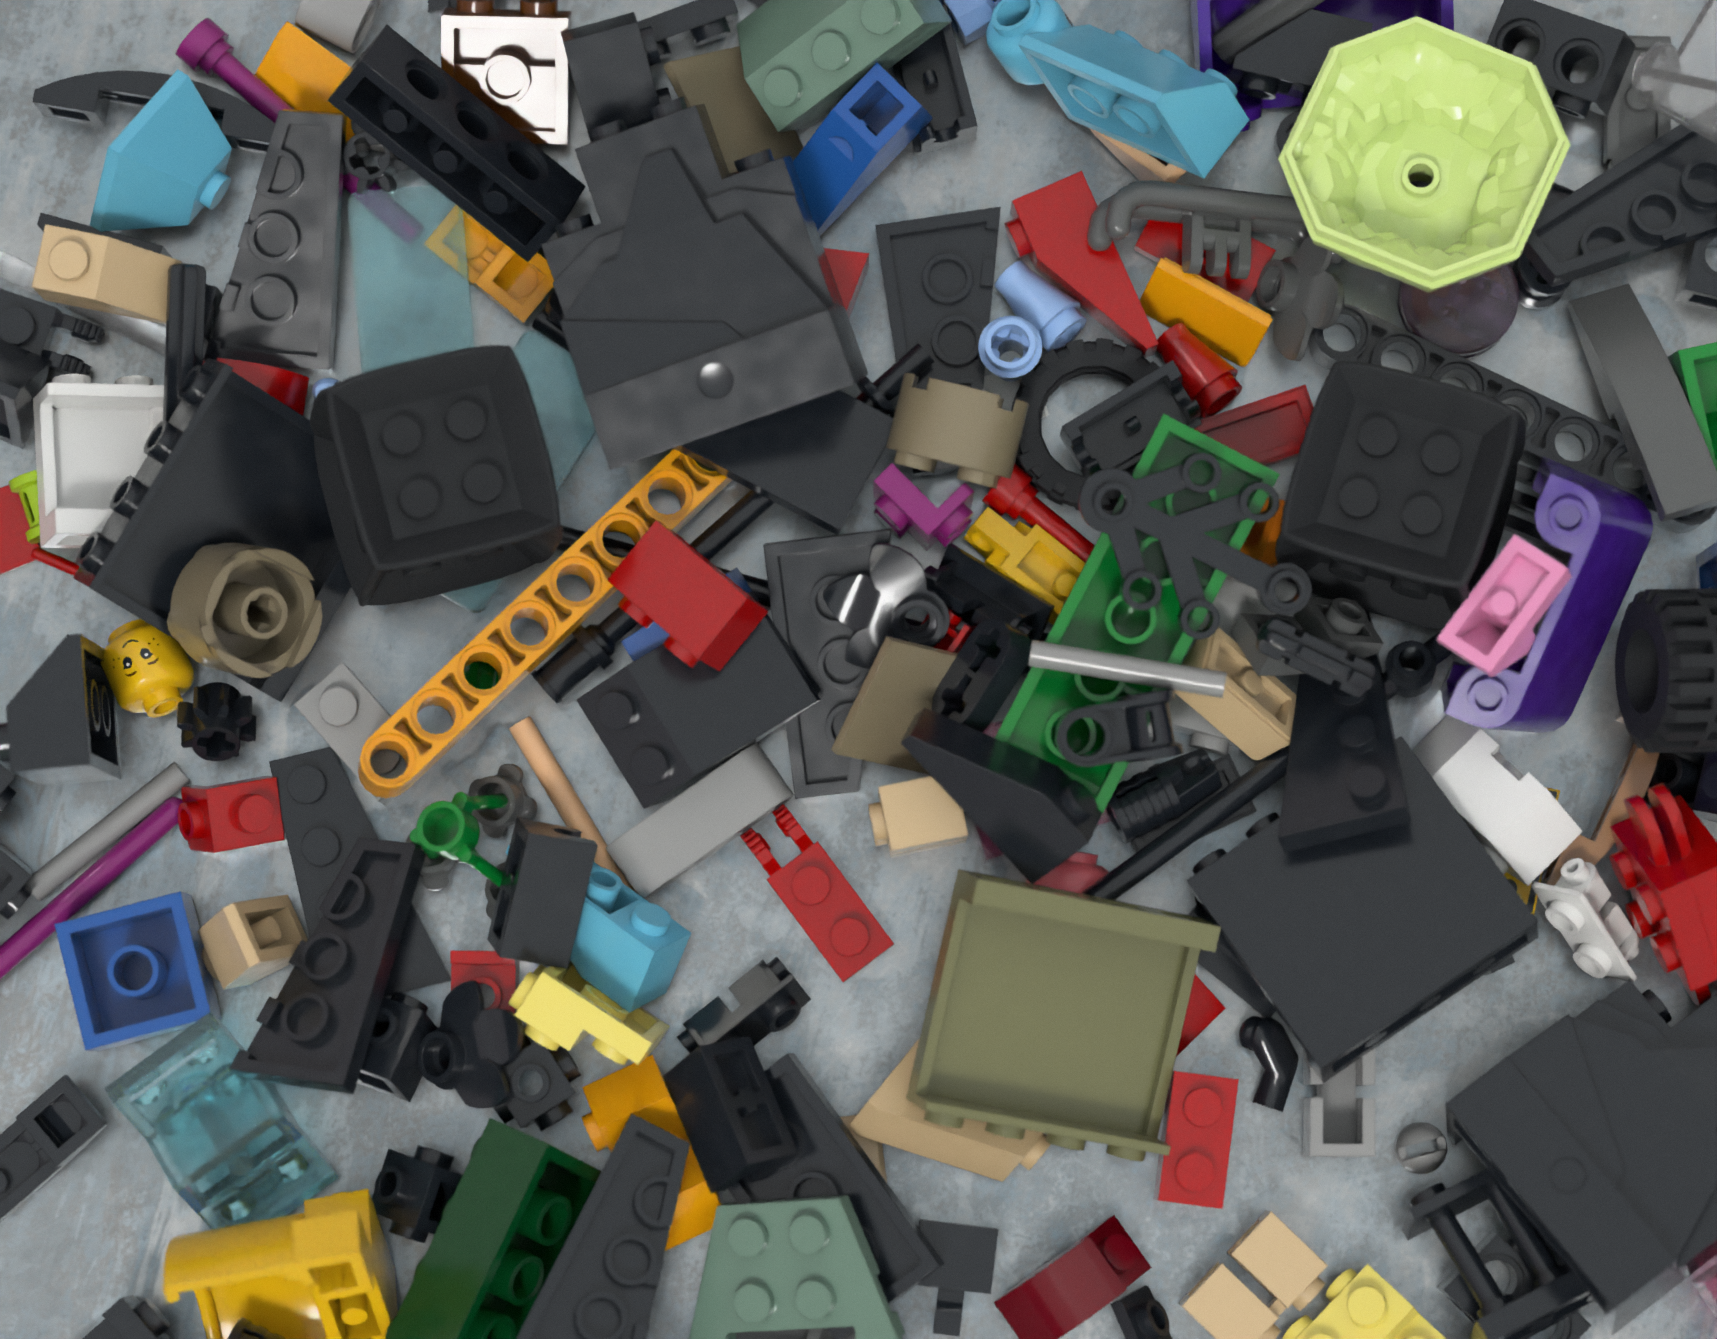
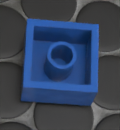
[54,891,222,1052]

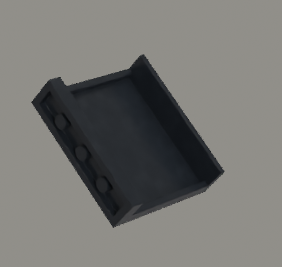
[73,357,351,702]
[1187,736,1538,1083]

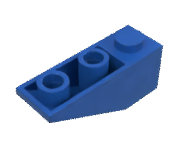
[793,63,933,236]

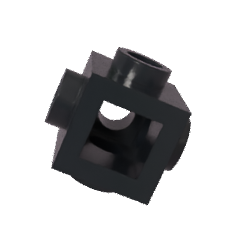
[493,1035,582,1132]
[372,1145,464,1243]

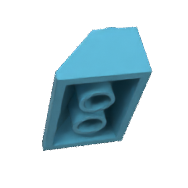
[1018,24,1249,178]

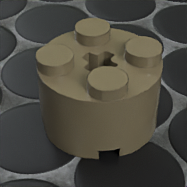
[886,373,1029,489]
[167,543,322,678]

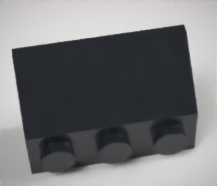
[0,634,121,786]

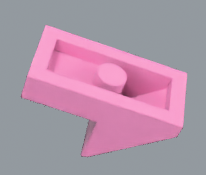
[1437,534,1571,677]

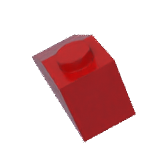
[1004,171,1159,358]

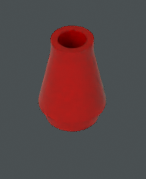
[1156,322,1242,419]

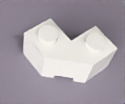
[1412,715,1583,886]

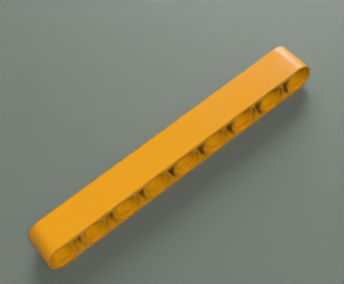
[357,449,732,798]

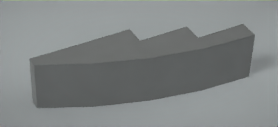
[1567,283,1717,522]

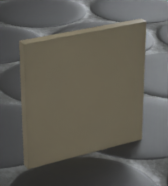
[663,46,804,176]
[831,636,966,774]

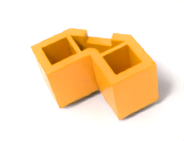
[581,1055,722,1251]

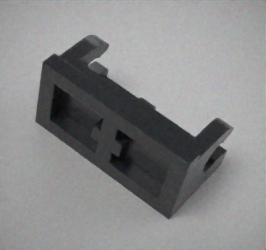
[892,5,978,155]
[1059,360,1202,479]
[487,816,598,969]
[663,1036,798,1194]

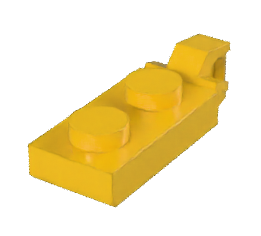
[964,507,1086,625]

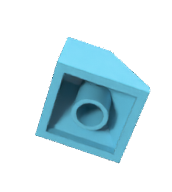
[90,69,232,232]

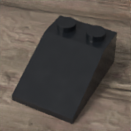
[577,591,821,809]

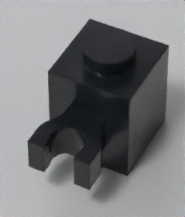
[918,1219,998,1336]

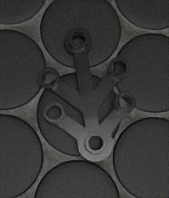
[1078,452,1312,639]

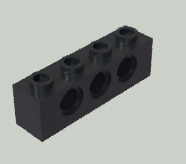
[327,25,586,262]

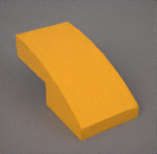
[423,205,554,323]

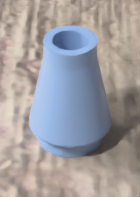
[994,260,1087,352]
[978,316,1042,382]

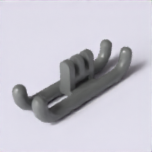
[1087,180,1343,280]

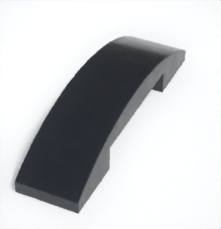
[33,71,275,154]
[0,1075,108,1222]

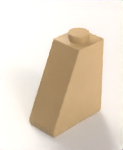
[848,1038,1051,1182]

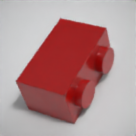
[607,520,769,672]
[1153,1071,1239,1209]

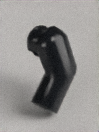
[1239,1016,1298,1112]

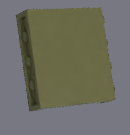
[906,869,1221,1161]

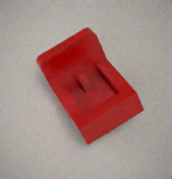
[177,776,285,853]

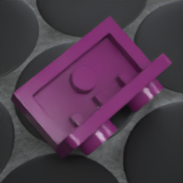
[873,463,974,551]

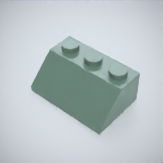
[737,0,952,132]

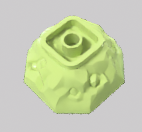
[1278,16,1570,293]

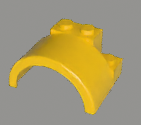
[163,1189,398,1339]

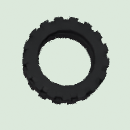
[1011,338,1160,511]

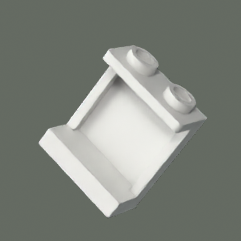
[33,374,164,548]

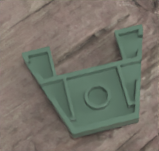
[689,1195,906,1339]

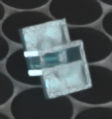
[105,1011,339,1229]

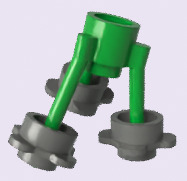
[406,764,537,919]

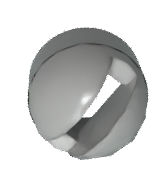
[1394,1122,1447,1174]

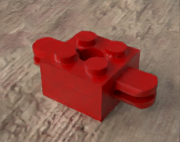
[1609,783,1717,1005]

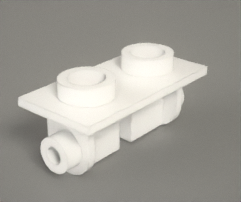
[1531,858,1640,983]

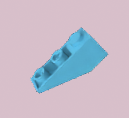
[505,845,691,1013]

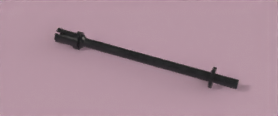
[531,343,934,705]

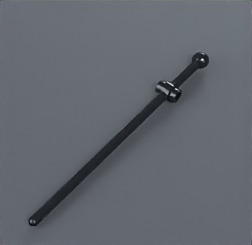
[1082,630,1453,900]

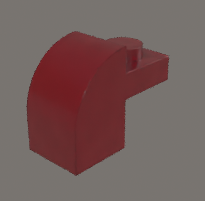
[994,1215,1152,1339]

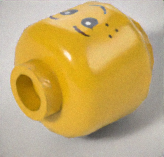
[101,619,195,718]

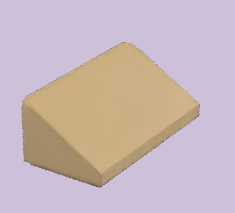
[1174,626,1297,760]

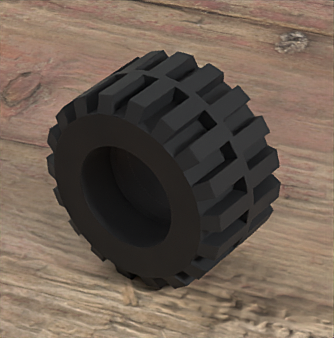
[1615,588,1717,753]

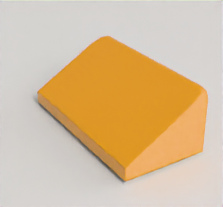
[254,21,355,141]
[1140,257,1273,367]

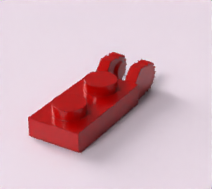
[740,804,894,983]

